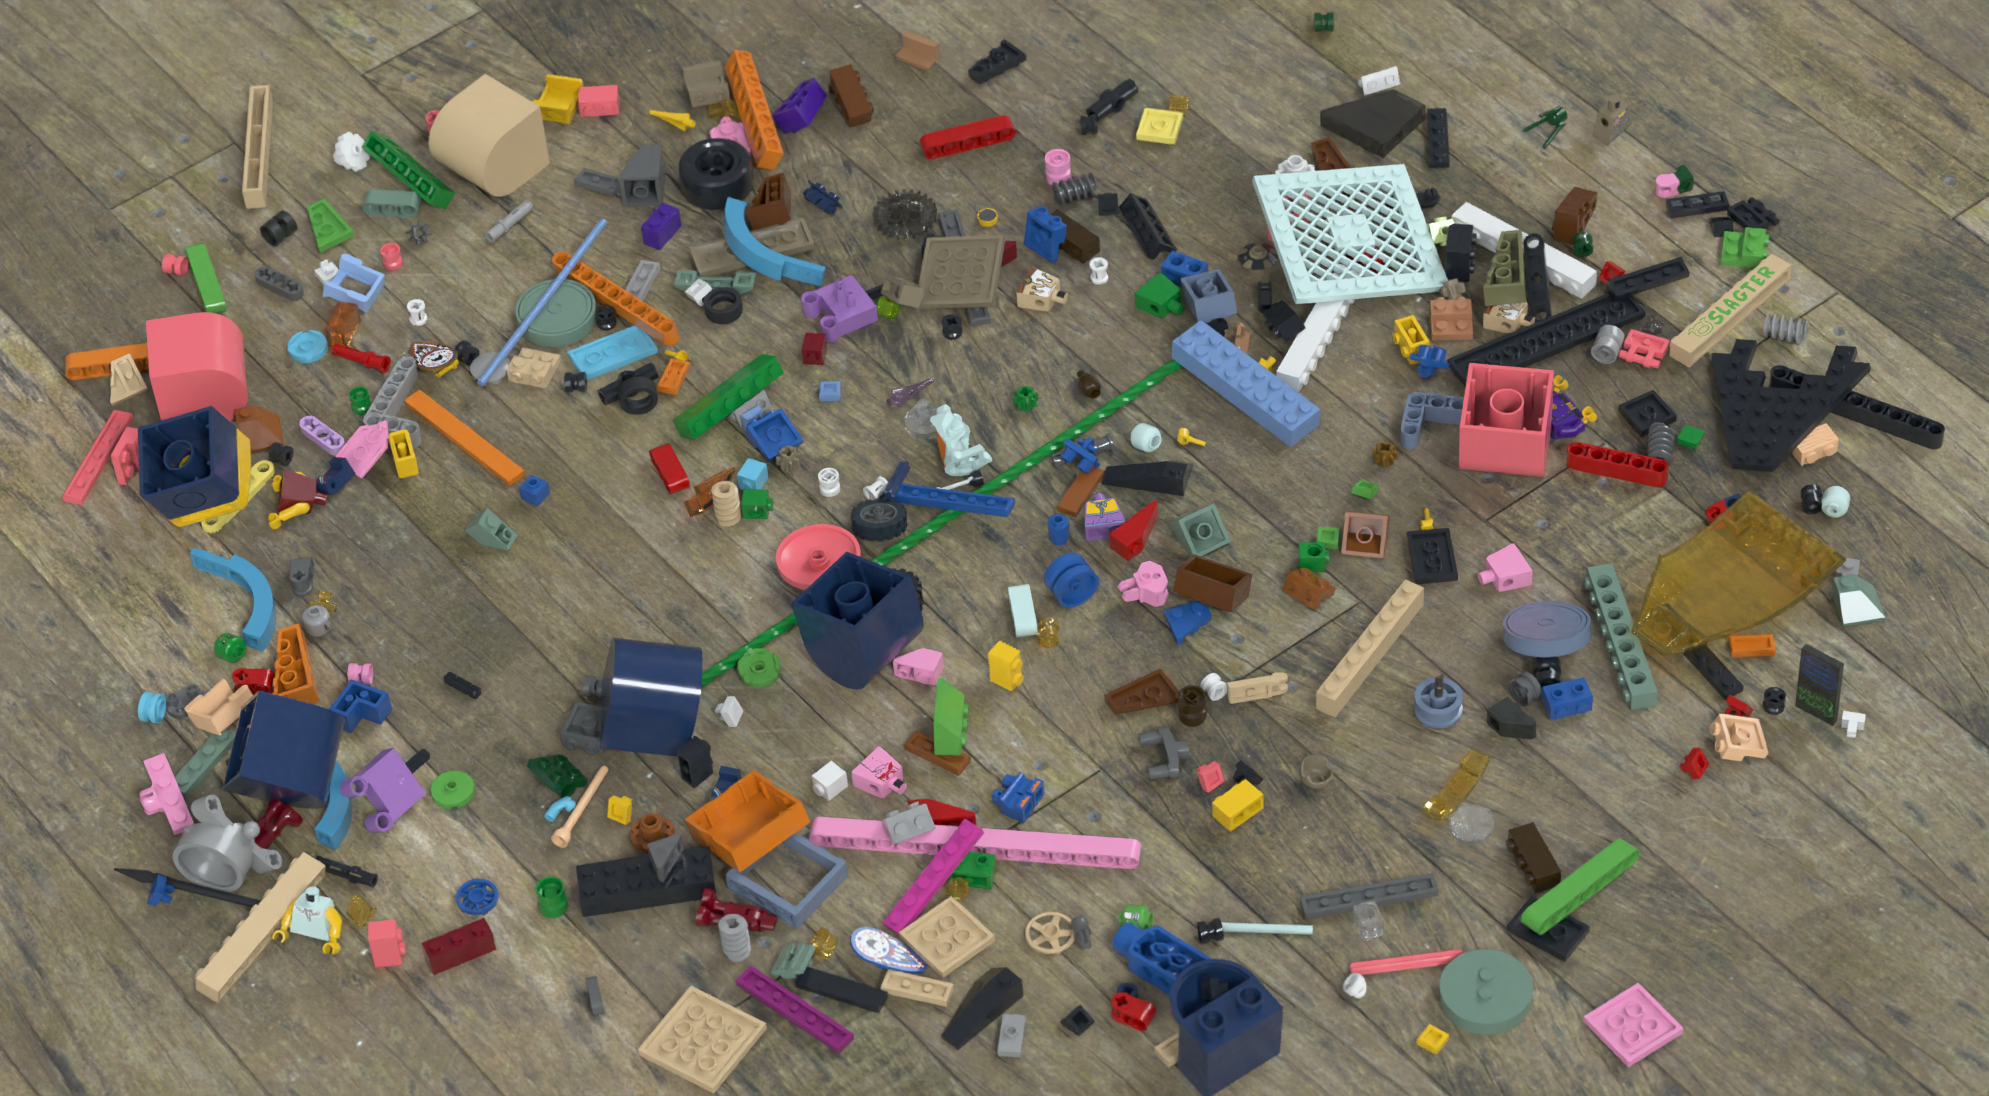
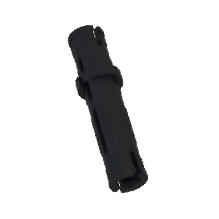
[315,856,378,888]

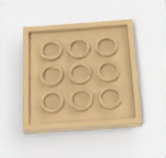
[638,986,767,1094]

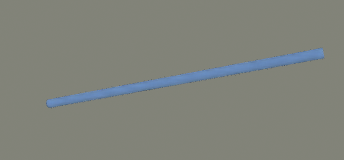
[477,218,607,387]

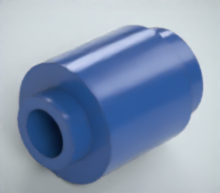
[1048,514,1070,545]

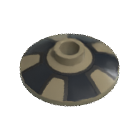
[1238,242,1278,272]

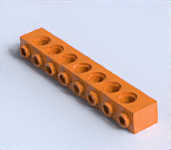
[724,49,784,171]

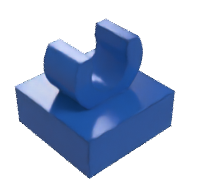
[147,874,174,906]

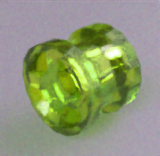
[877,296,900,320]

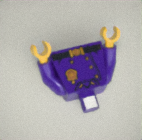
[1550,375,1597,440]

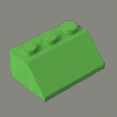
[934,678,969,755]

